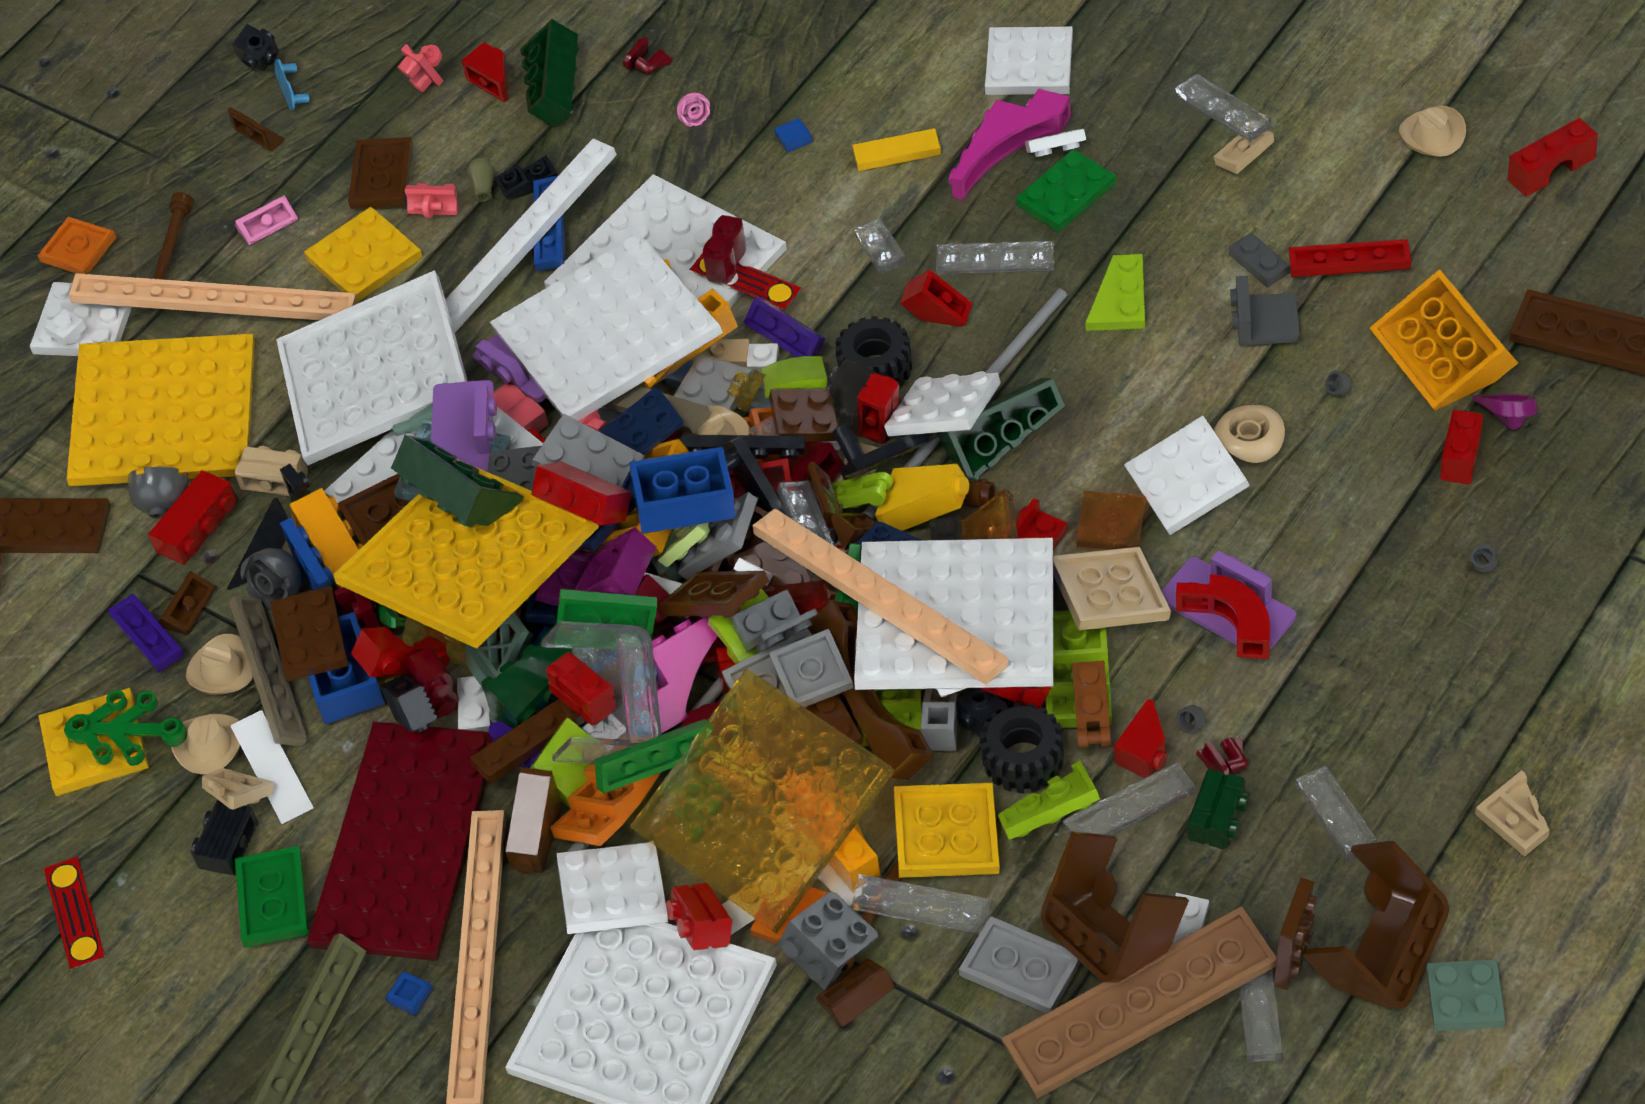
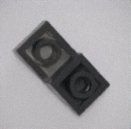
[495,155,558,199]

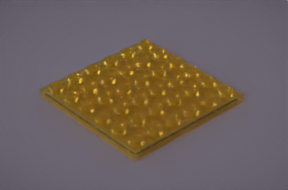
[630,668,895,934]

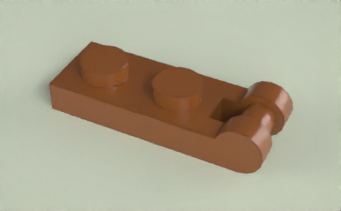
[1072,661,1111,749]

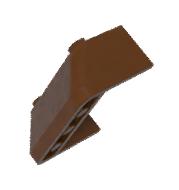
[1041,831,1189,983]
[1301,841,1449,1009]

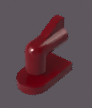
[623,36,672,75]
[1196,736,1248,775]

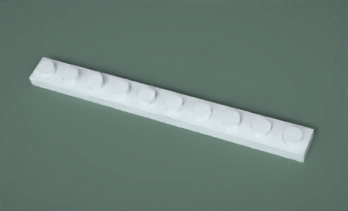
[445,139,617,333]

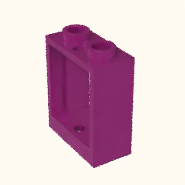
[575,527,656,595]

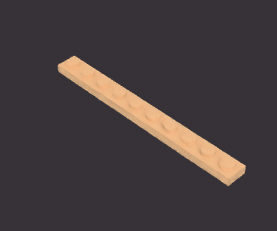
[69,273,357,320]
[753,508,1008,685]
[446,810,506,1104]

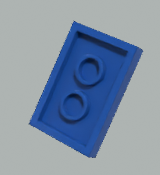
[280,518,343,616]

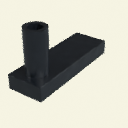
[832,423,929,480]
[720,436,789,516]

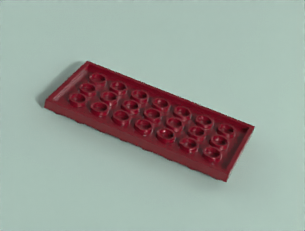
[307,721,493,961]

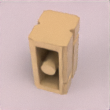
[235,446,308,496]

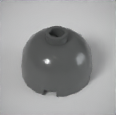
[128,466,189,519]
[240,548,303,610]

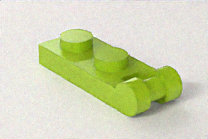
[832,472,893,509]

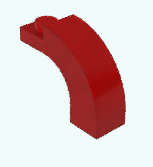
[1176,574,1270,659]

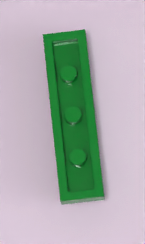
[594,719,714,794]

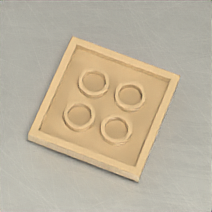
[1053,547,1171,630]

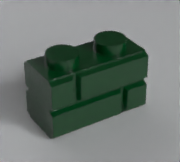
[1187,769,1250,850]

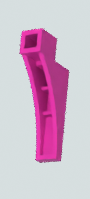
[949,88,1071,200]
[634,616,718,736]

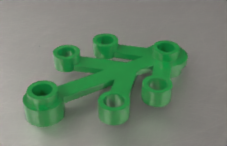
[64,690,187,766]

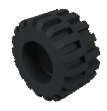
[835,316,913,394]
[980,703,1064,793]

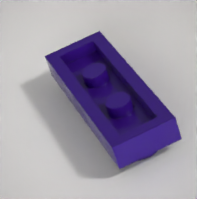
[743,297,826,357]
[107,594,184,673]

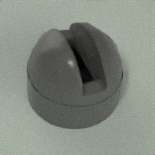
[1326,370,1353,396]
[1470,545,1497,573]
[1176,705,1206,733]

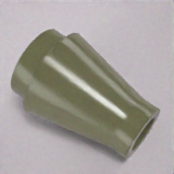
[466,158,494,202]

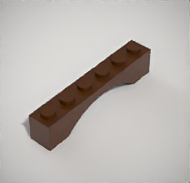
[809,600,934,780]

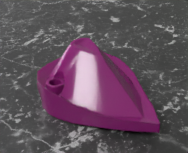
[1472,394,1538,430]

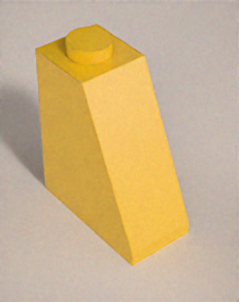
[875,464,970,531]

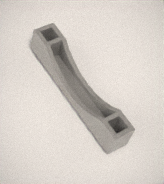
[921,688,960,751]

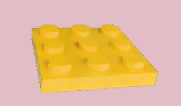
[303,207,423,303]
[39,688,149,796]
[894,783,1000,878]

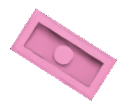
[235,195,299,246]

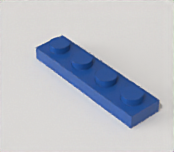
[533,175,565,272]

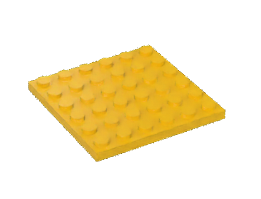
[67,334,255,486]
[333,459,599,649]

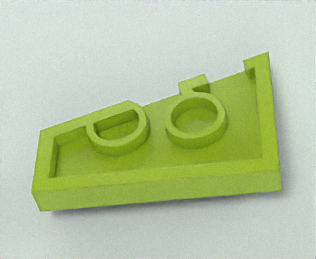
[1085,254,1145,331]
[998,760,1100,840]

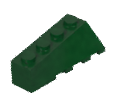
[520,19,579,127]
[938,378,1065,481]
[391,435,524,527]
[481,625,603,729]

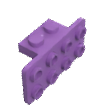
[473,333,547,402]
[431,380,497,472]
[1162,550,1296,650]

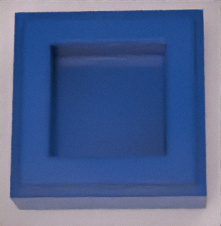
[774,118,812,153]
[385,971,433,1016]

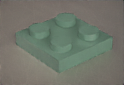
[1426,959,1506,1031]

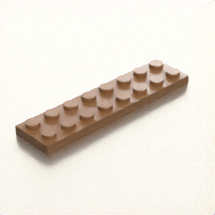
[1002,906,1277,1099]

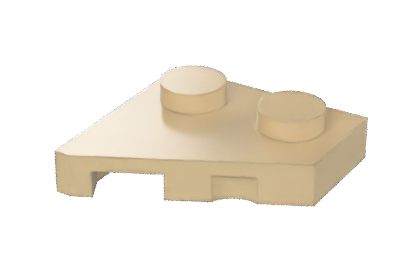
[202,768,274,810]
[1475,770,1549,857]

